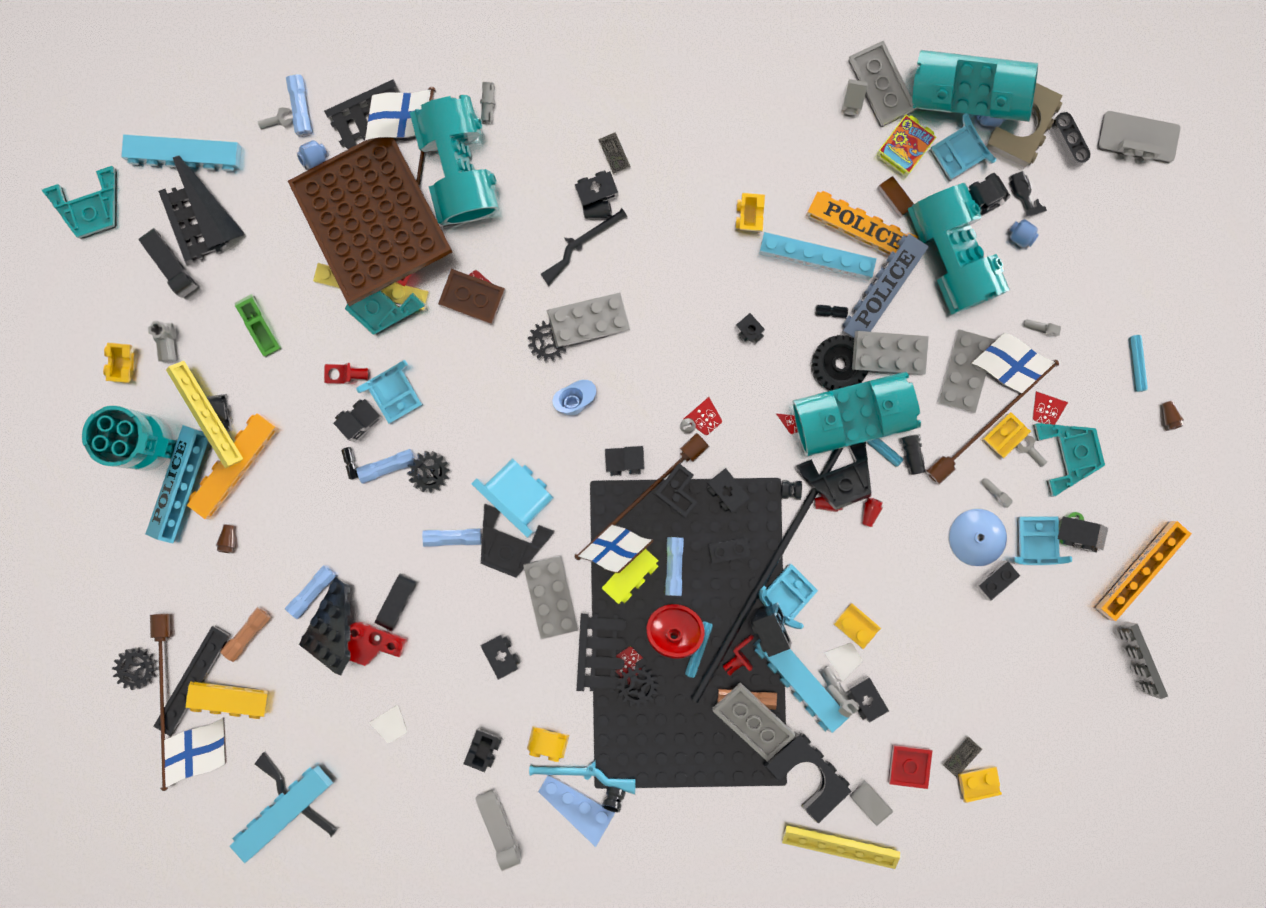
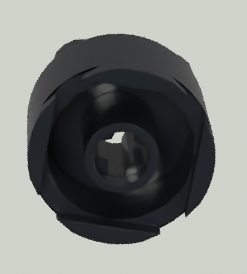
[968,172,1011,215]

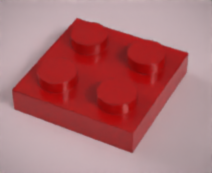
[889,745,933,789]

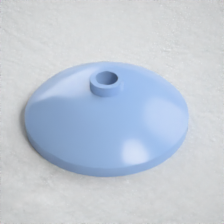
[949,509,1007,566]

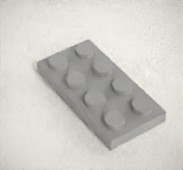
[849,40,916,126]
[547,293,630,348]
[938,329,996,413]
[852,331,929,374]
[523,555,578,640]
[713,683,795,762]

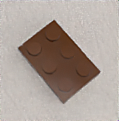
[438,268,505,325]

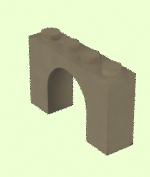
[986,83,1063,167]

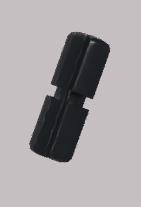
[815,304,848,318]
[341,447,359,480]

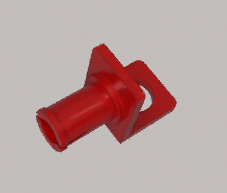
[324,363,368,384]
[723,635,754,676]

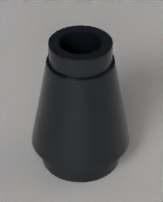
[583,200,612,219]

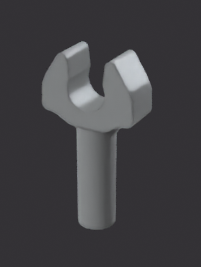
[258,107,293,129]
[1024,319,1061,336]
[1016,435,1047,467]
[982,478,1013,508]
[826,685,858,718]

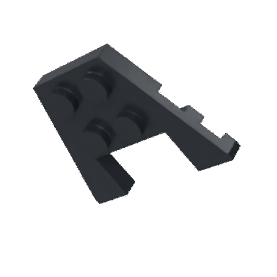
[796,442,872,510]
[480,504,555,578]

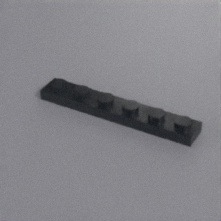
[153,626,230,736]

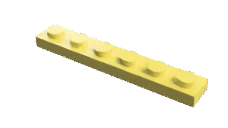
[313,263,429,310]
[166,361,243,469]
[782,826,900,869]

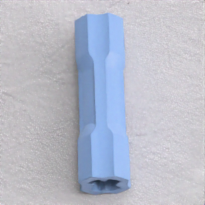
[286,74,312,135]
[356,449,415,484]
[422,528,482,547]
[665,537,684,596]
[285,565,336,619]

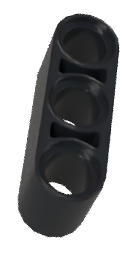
[1052,112,1091,167]
[374,573,417,632]

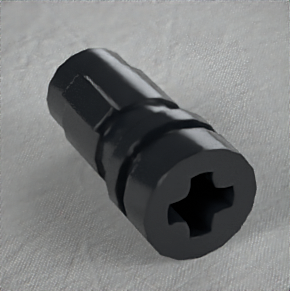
[901,434,926,475]

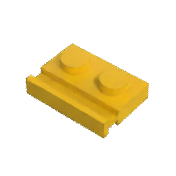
[983,412,1031,459]
[834,603,881,649]
[958,766,1002,803]

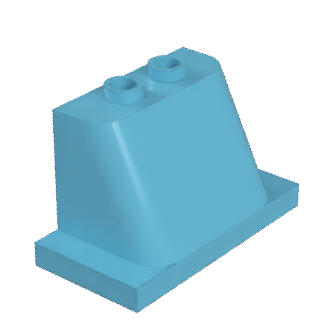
[471,458,554,538]

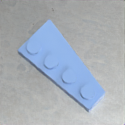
[538,775,615,847]

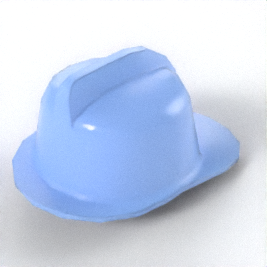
[552,380,596,416]

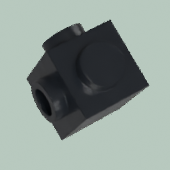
[735,313,765,344]

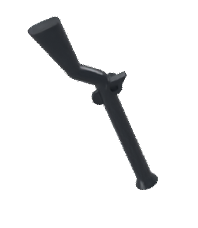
[541,208,628,286]
[254,752,338,837]

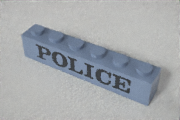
[842,233,929,338]

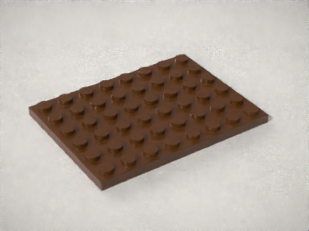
[288,138,453,306]

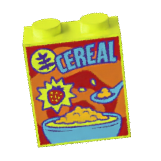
[876,115,936,177]

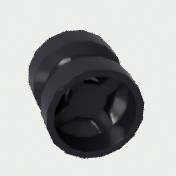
[781,480,802,500]
[602,787,626,813]

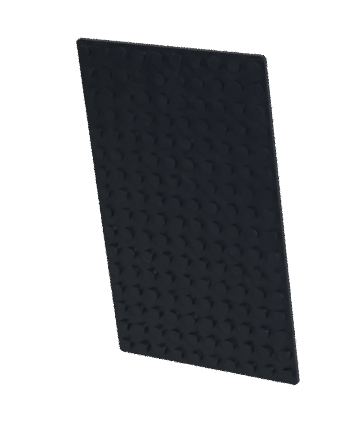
[590,478,787,789]

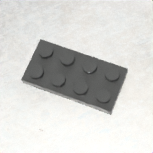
[1120,622,1168,699]

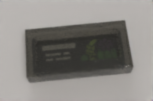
[598,132,631,175]
[942,736,982,778]

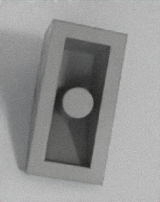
[841,79,868,115]

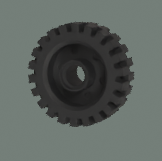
[812,335,868,391]

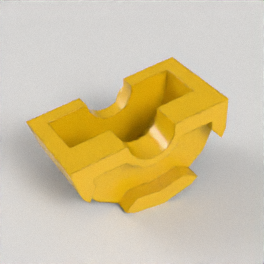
[735,193,765,232]
[103,343,135,383]
[527,726,570,762]

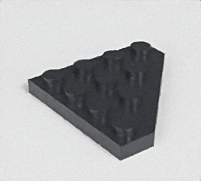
[299,577,350,676]

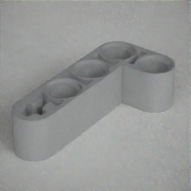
[475,790,522,871]

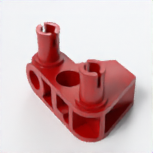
[348,622,407,666]

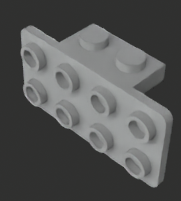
[1099,111,1181,162]

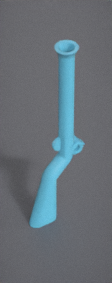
[529,760,636,795]

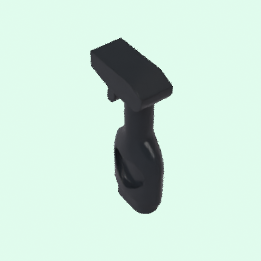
[1010,171,1047,218]

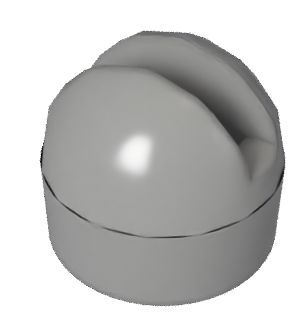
[680,418,696,434]

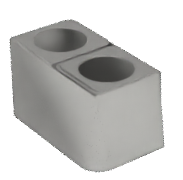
[850,780,893,826]

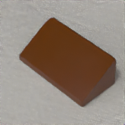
[877,176,914,217]

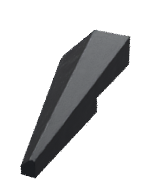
[173,155,245,248]

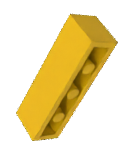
[185,681,268,719]

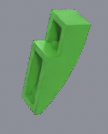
[235,294,280,357]

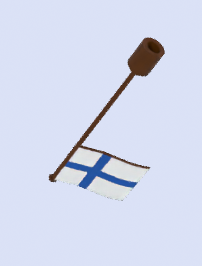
[365,86,436,185]
[926,333,1059,485]
[574,433,710,573]
[150,614,225,791]

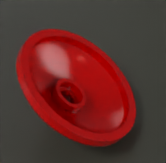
[646,604,705,659]

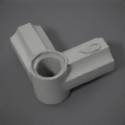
[148,321,176,362]

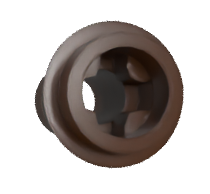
[1162,401,1184,430]
[216,524,235,553]

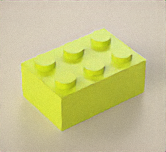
[602,549,658,604]

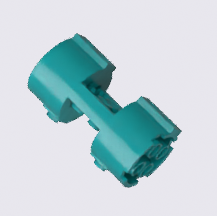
[912,50,1038,122]
[410,95,499,226]
[908,183,1010,315]
[792,372,921,457]
[82,406,177,471]

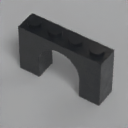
[763,733,852,824]

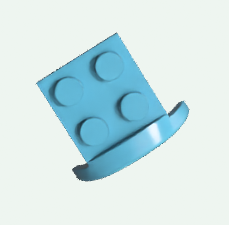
[930,113,997,180]
[356,360,422,424]
[1014,517,1072,565]
[759,564,818,629]

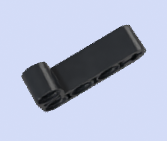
[138,228,198,298]

